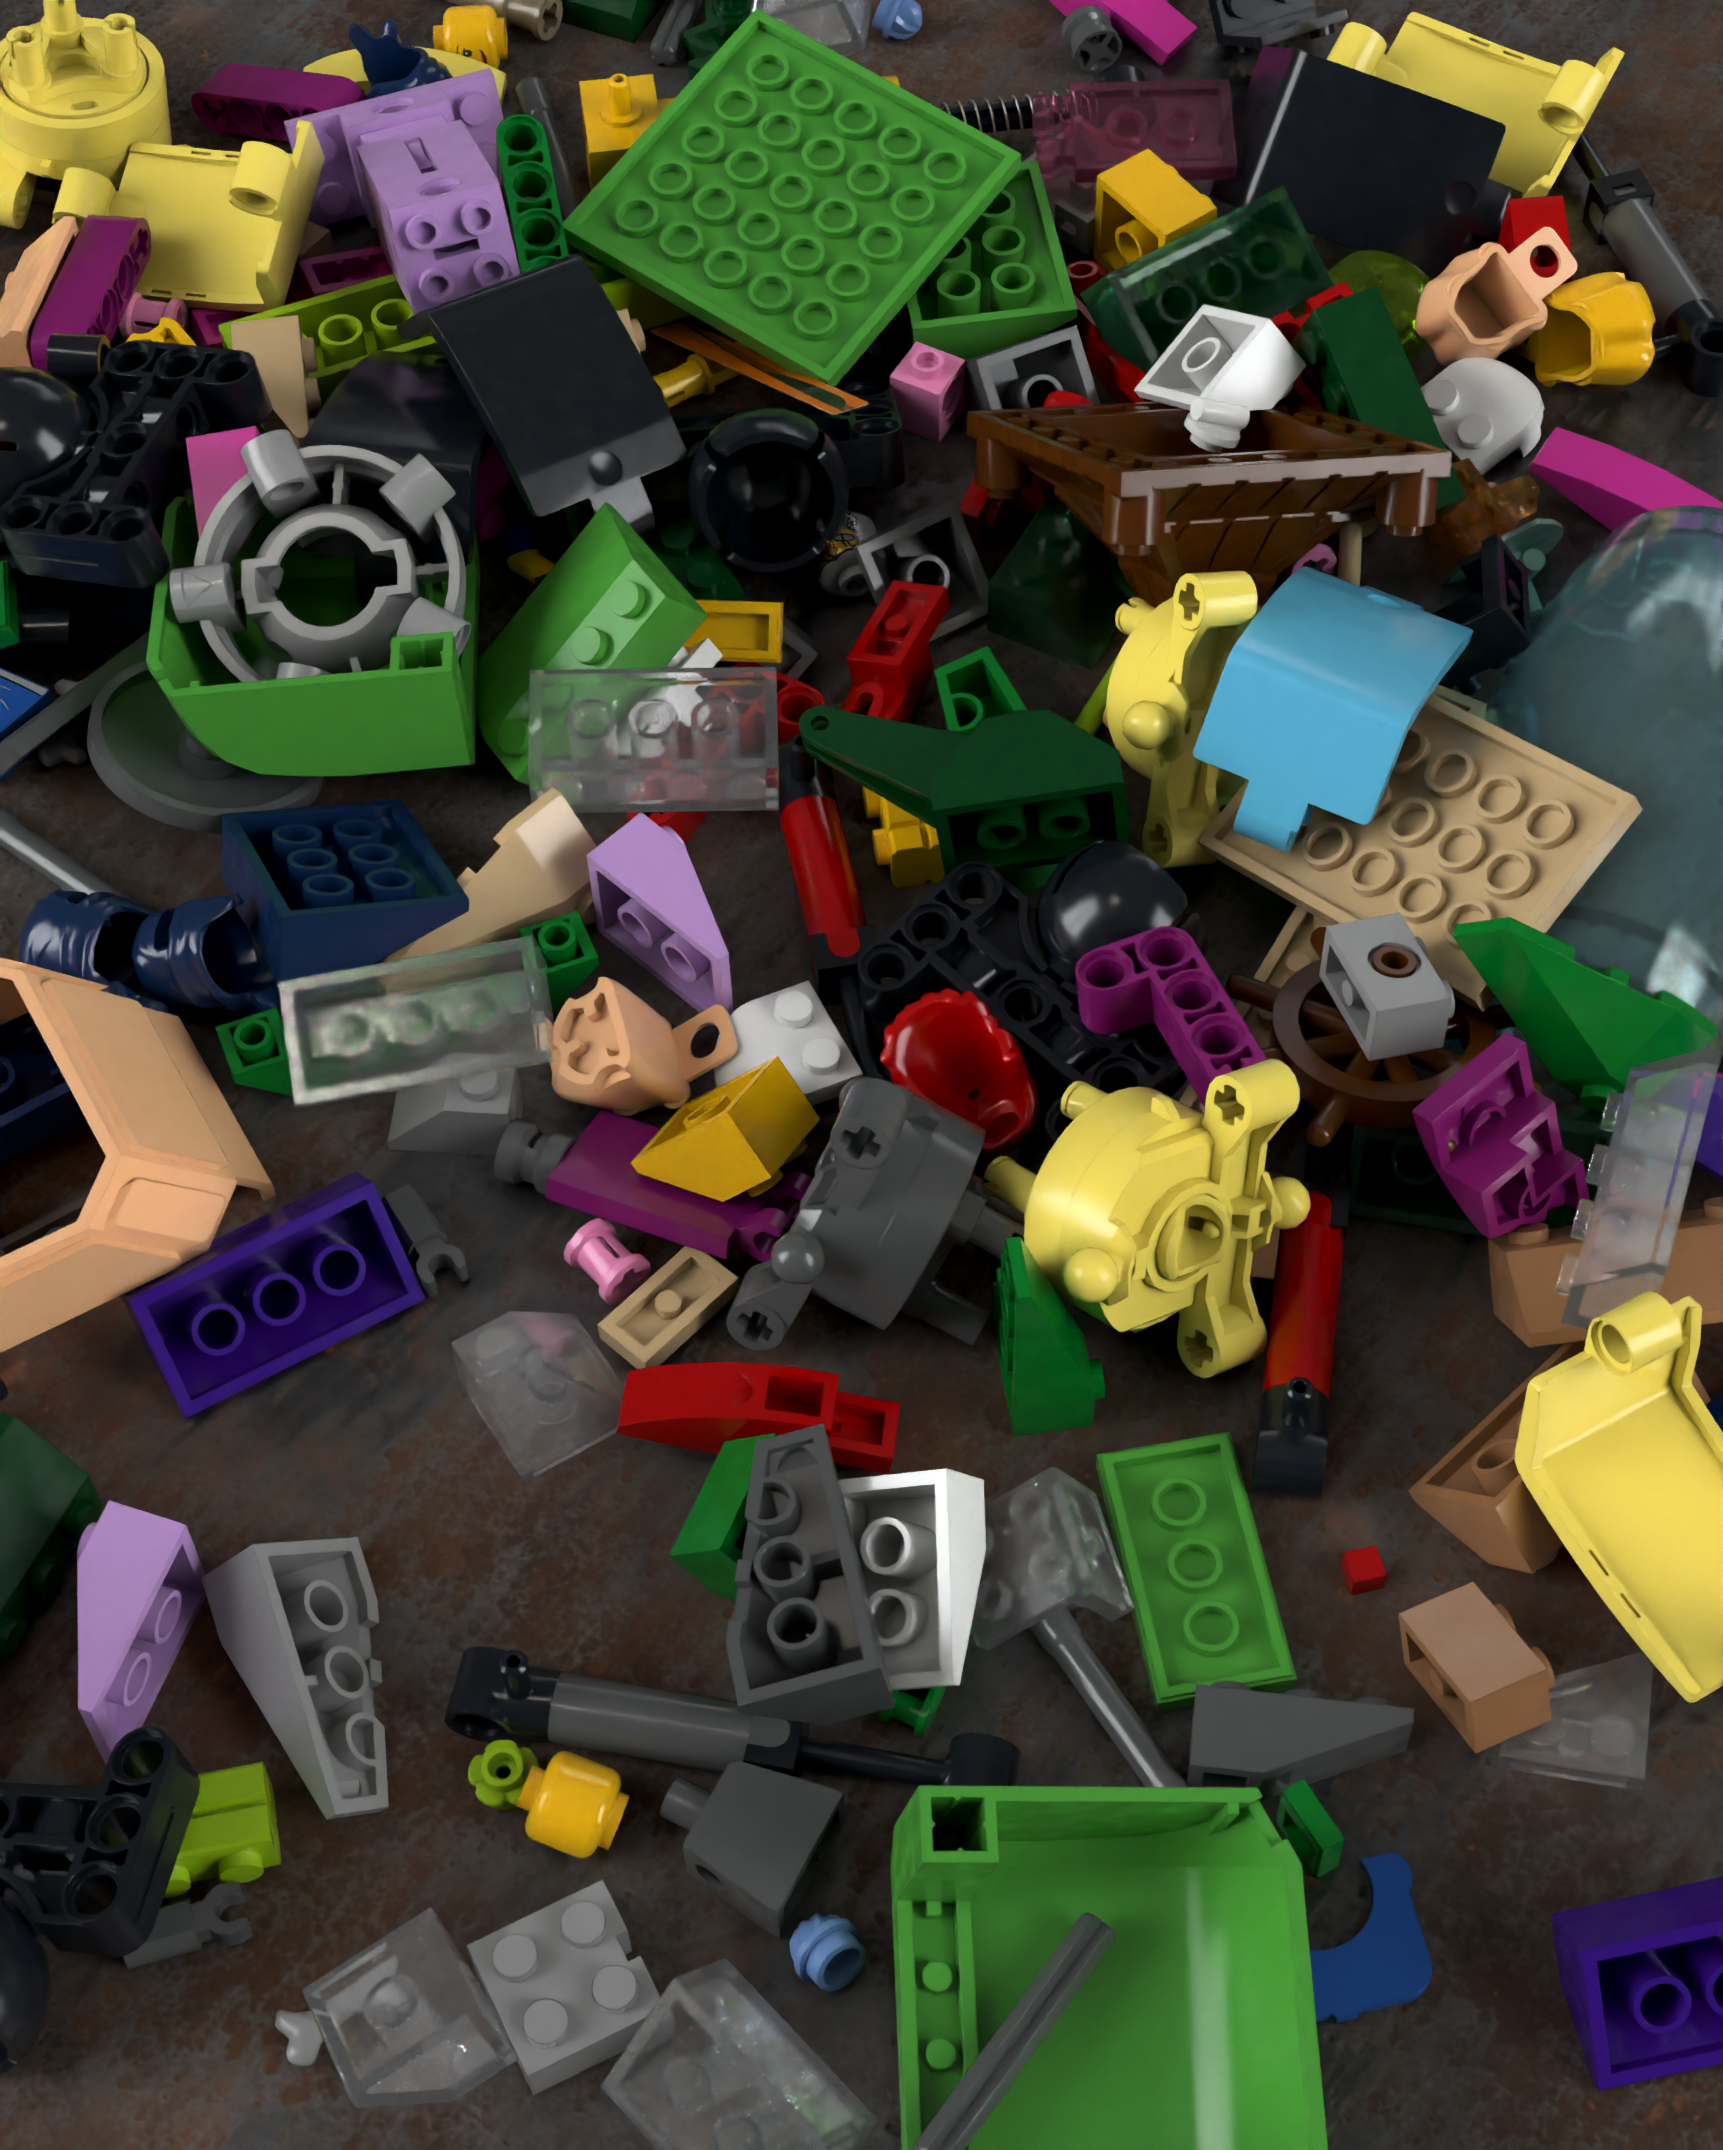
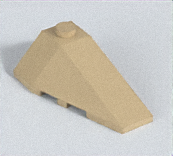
[375,787,597,1004]

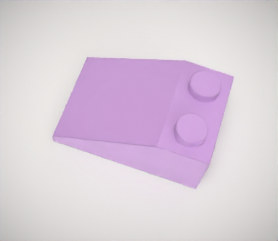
[587,812,734,1016]
[77,1500,207,1765]

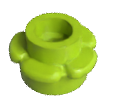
[468,1740,539,1810]

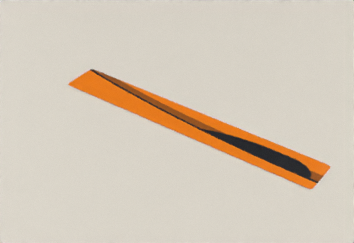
[650,321,869,415]

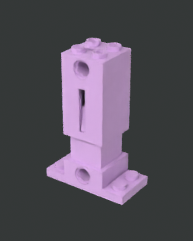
[284,68,520,315]

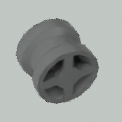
[1060,5,1122,73]

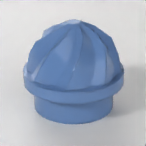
[871,0,922,40]
[789,1913,866,1992]

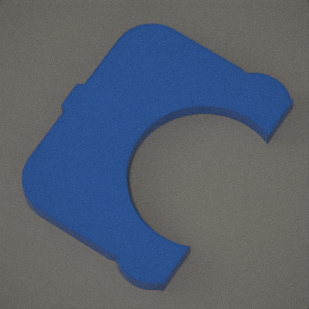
[1310,1851,1432,2023]

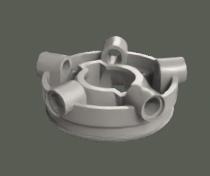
[169,430,471,682]

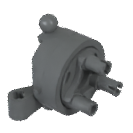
[726,1076,1024,1351]

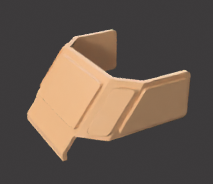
[0,958,276,1353]

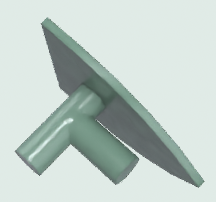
[1443,518,1563,617]

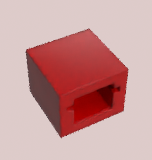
[1340,1545,1387,1595]

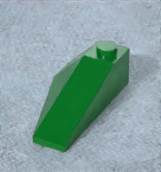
[1453,917,1717,1112]
[991,1236,1105,1437]

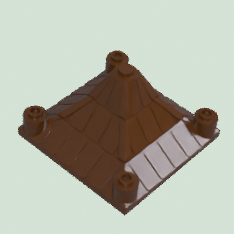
[967,398,1452,608]

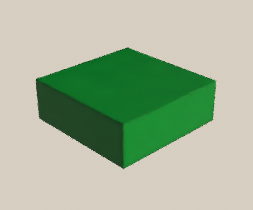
[1276,1778,1345,1879]

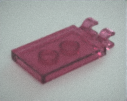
[1032,80,1238,183]

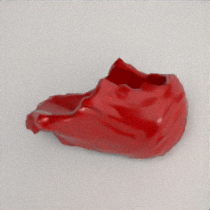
[880,988,1042,1160]

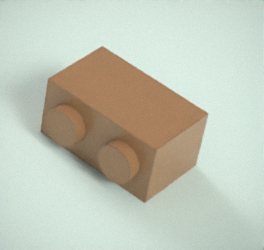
[1398,1581,1555,1754]

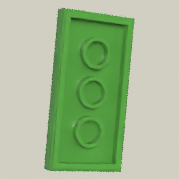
[1096,1432,1297,1714]

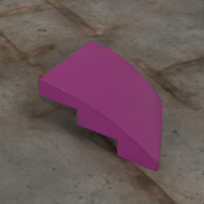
[1412,1032,1590,1239]

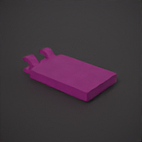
[545,1109,813,1262]

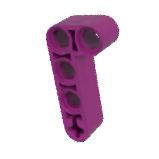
[191,63,368,142]
[31,215,151,371]
[1075,926,1277,1141]

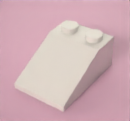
[839,1468,986,1691]

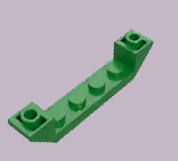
[215,910,599,1099]

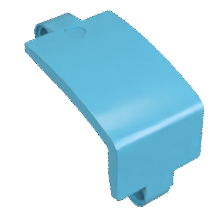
[1193,567,1474,853]

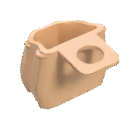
[1415,227,1577,367]
[543,977,738,1116]

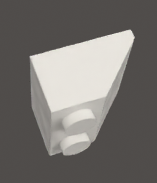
[1134,304,1307,411]

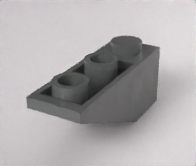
[1187,1681,1414,1801]

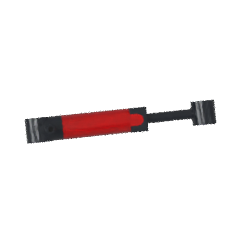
[764,734,893,1087]
[1251,1032,1351,1499]

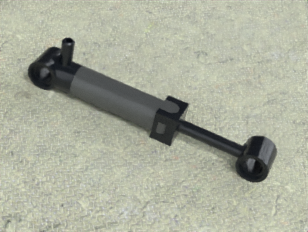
[1571,132,1723,397]
[444,1646,1021,1786]

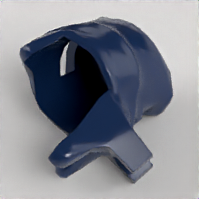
[348,18,453,99]
[19,889,168,1013]
[132,893,307,1025]

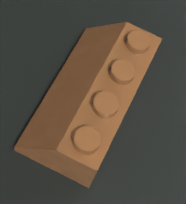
[1487,1197,1723,1348]
[1408,1340,1711,1574]

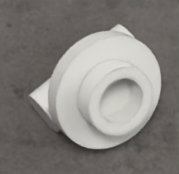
[1184,397,1250,453]

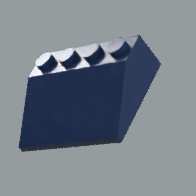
[222,799,469,990]

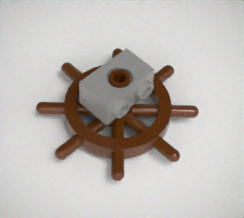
[1225,913,1543,1153]

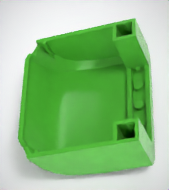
[146,490,480,776]
[891,1785,1328,2150]

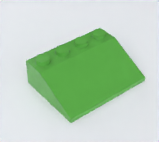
[898,160,1078,360]
[476,502,708,794]

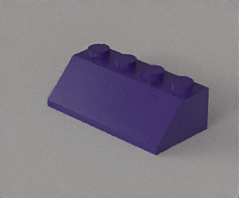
[120,1172,426,1418]
[1551,1877,1723,2091]

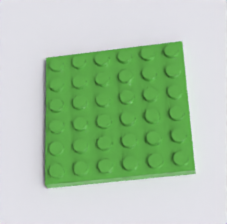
[563,8,1021,387]

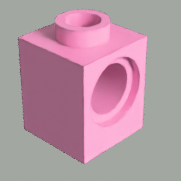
[890,341,965,443]

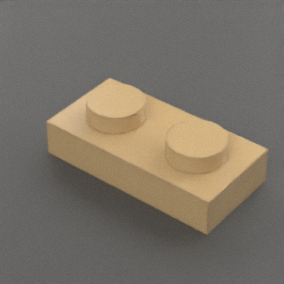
[597,1246,739,1369]

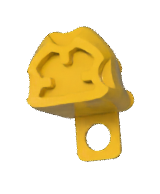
[1511,272,1655,387]

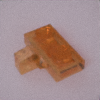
[1436,458,1540,559]

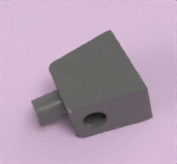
[660,1760,845,1939]

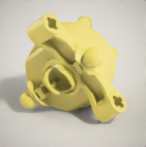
[0,0,191,229]
[1103,571,1263,869]
[983,1059,1311,1378]

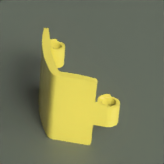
[1327,12,1625,198]
[52,119,325,312]
[1515,1291,1723,1703]

